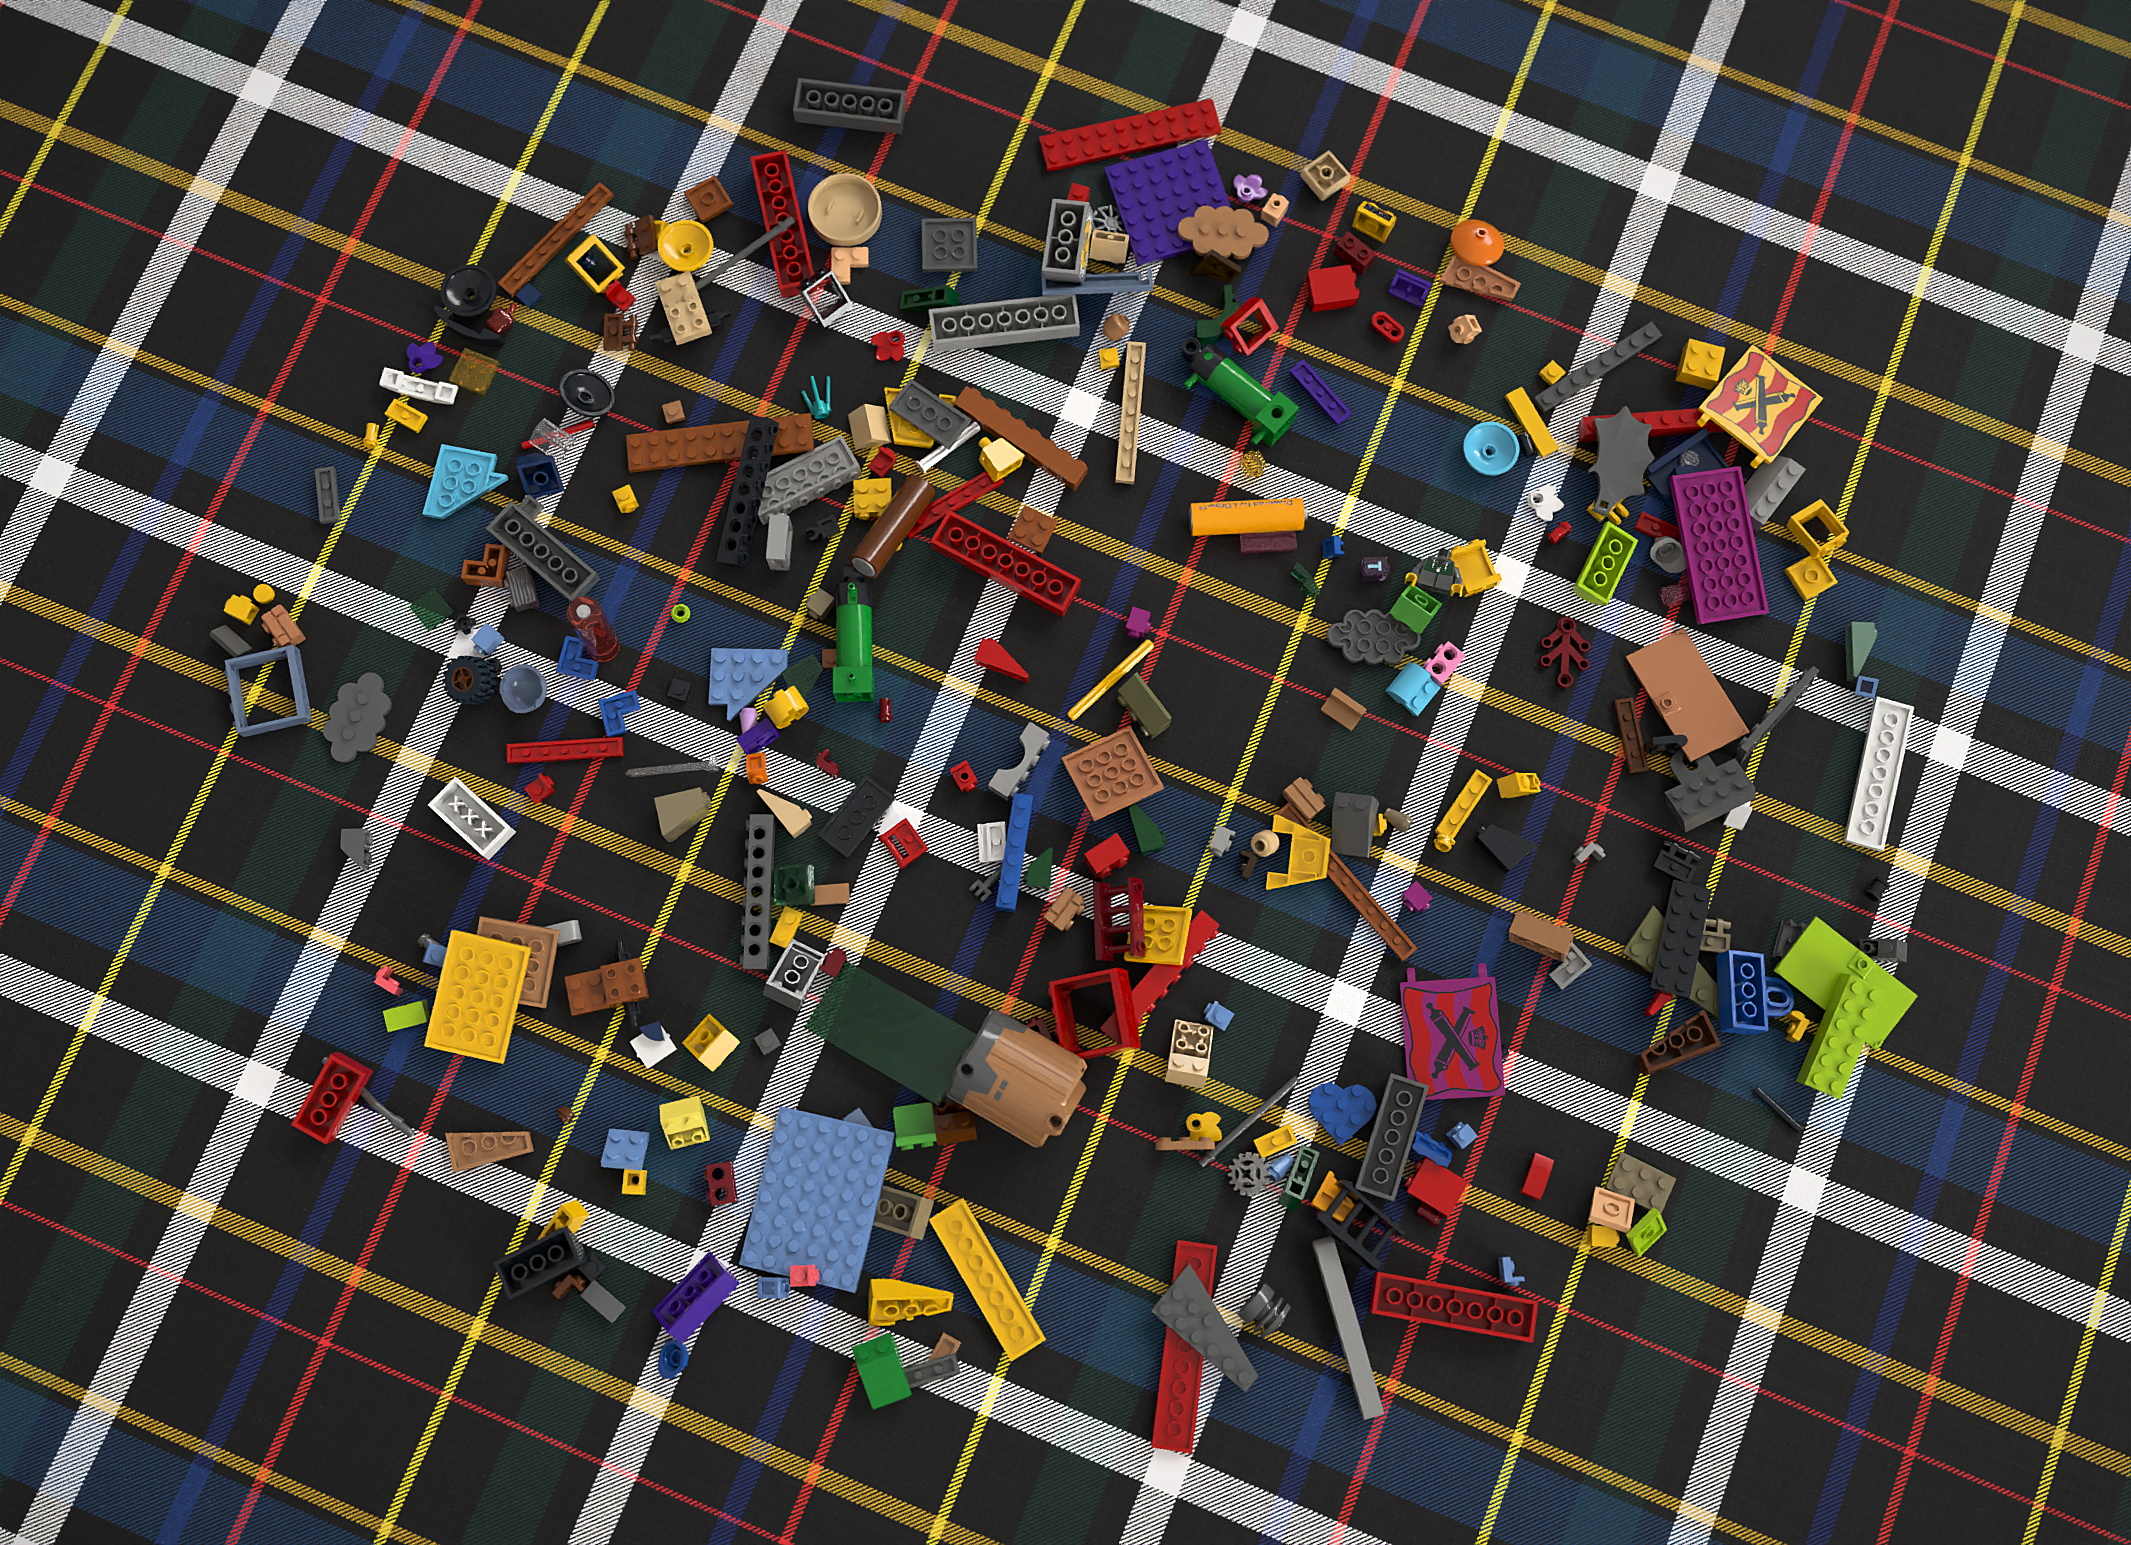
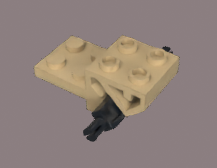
[650,271,731,345]

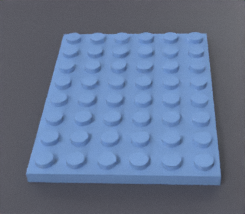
[739,1106,895,1293]

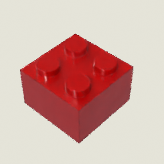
[1083,833,1130,880]

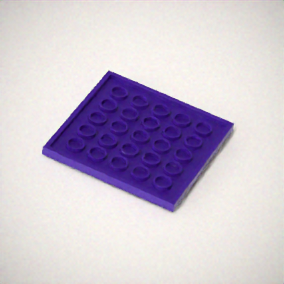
[1104,140,1231,266]

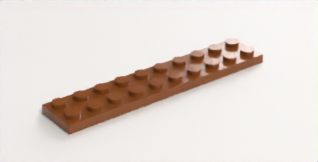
[626,413,815,472]

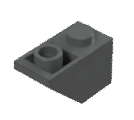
[340,828,373,870]
[1859,939,1907,962]

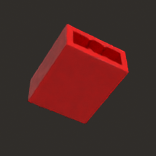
[1306,265,1359,312]
[1404,1157,1468,1217]

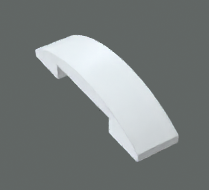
[379,367,458,404]

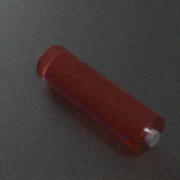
[567,596,620,662]

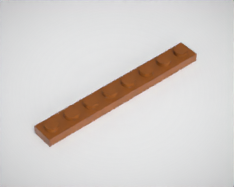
[498,182,614,297]

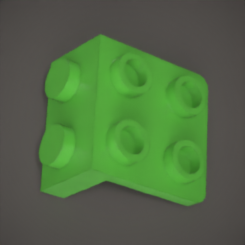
[893,1102,937,1150]

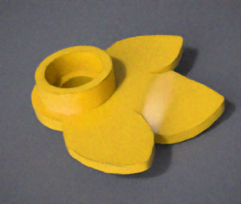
[1186,1112,1222,1141]

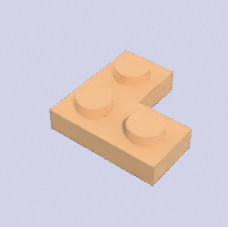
[831,247,869,284]

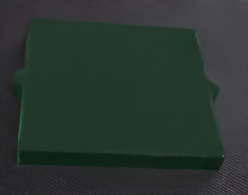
[409,588,455,632]

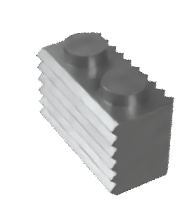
[504,566,540,612]

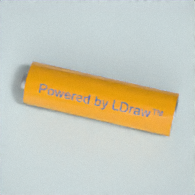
[1189,498,1308,536]

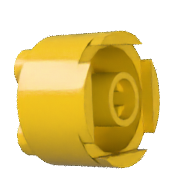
[762,686,809,729]

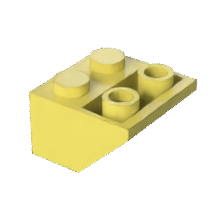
[660,1096,710,1150]

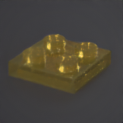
[449,348,500,396]

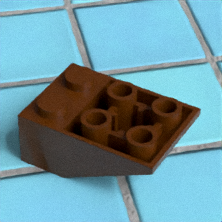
[929,1079,977,1146]

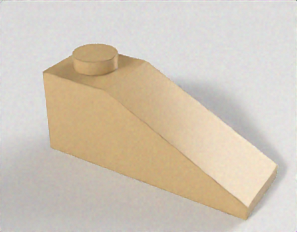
[757,789,813,839]

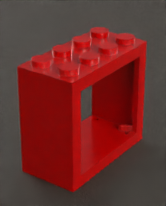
[1048,968,1141,1059]

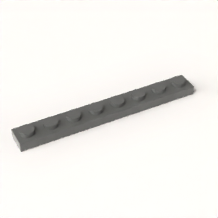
[1533,321,1663,414]

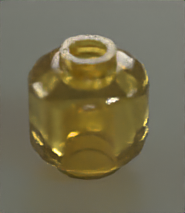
[1239,450,1267,479]

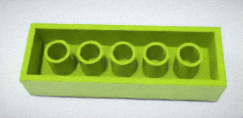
[1796,973,1887,1100]

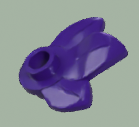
[407,341,443,374]

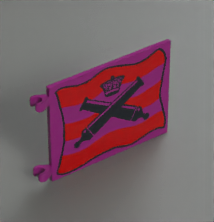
[1400,963,1505,1100]

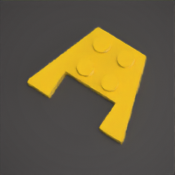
[884,387,956,448]
[1266,814,1331,890]

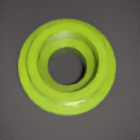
[671,604,690,623]

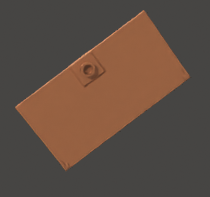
[1625,628,1750,762]

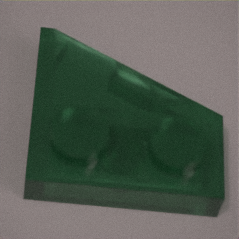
[781,653,823,700]

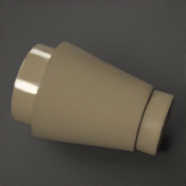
[1383,808,1413,833]

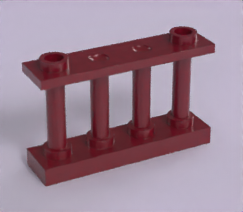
[1093,877,1146,962]

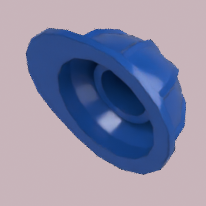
[658,1340,690,1379]

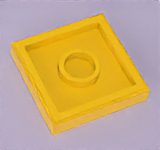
[1784,555,1838,602]

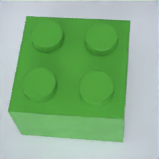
[1389,583,1442,634]

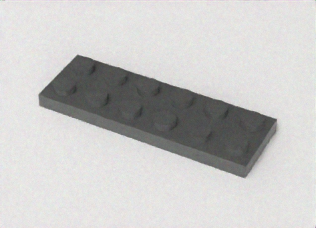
[1735,666,1820,764]

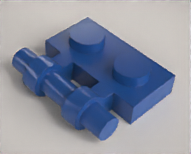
[1411,1130,1452,1168]

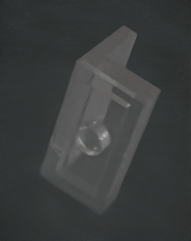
[529,418,576,463]

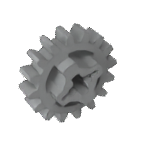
[1228,1152,1272,1196]

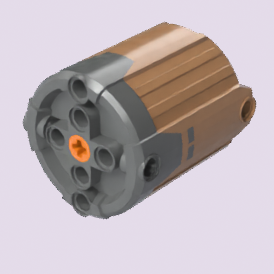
[946,1010,1087,1147]

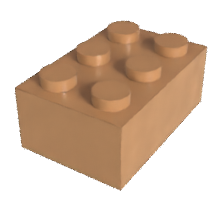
[1509,910,1574,963]

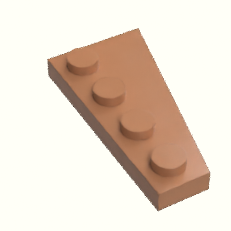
[1439,254,1521,301]

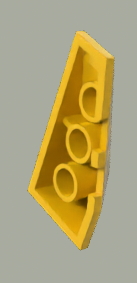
[868,1279,954,1326]

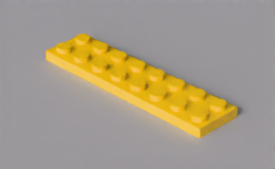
[929,1198,1046,1361]

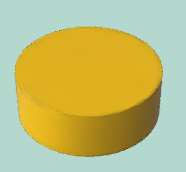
[253,584,275,604]

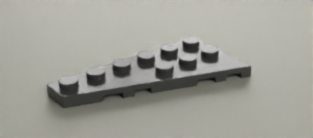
[1151,1263,1258,1392]

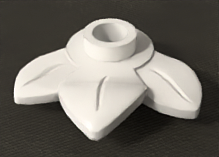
[1527,485,1564,521]

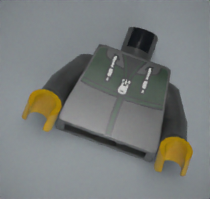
[1404,548,1463,597]

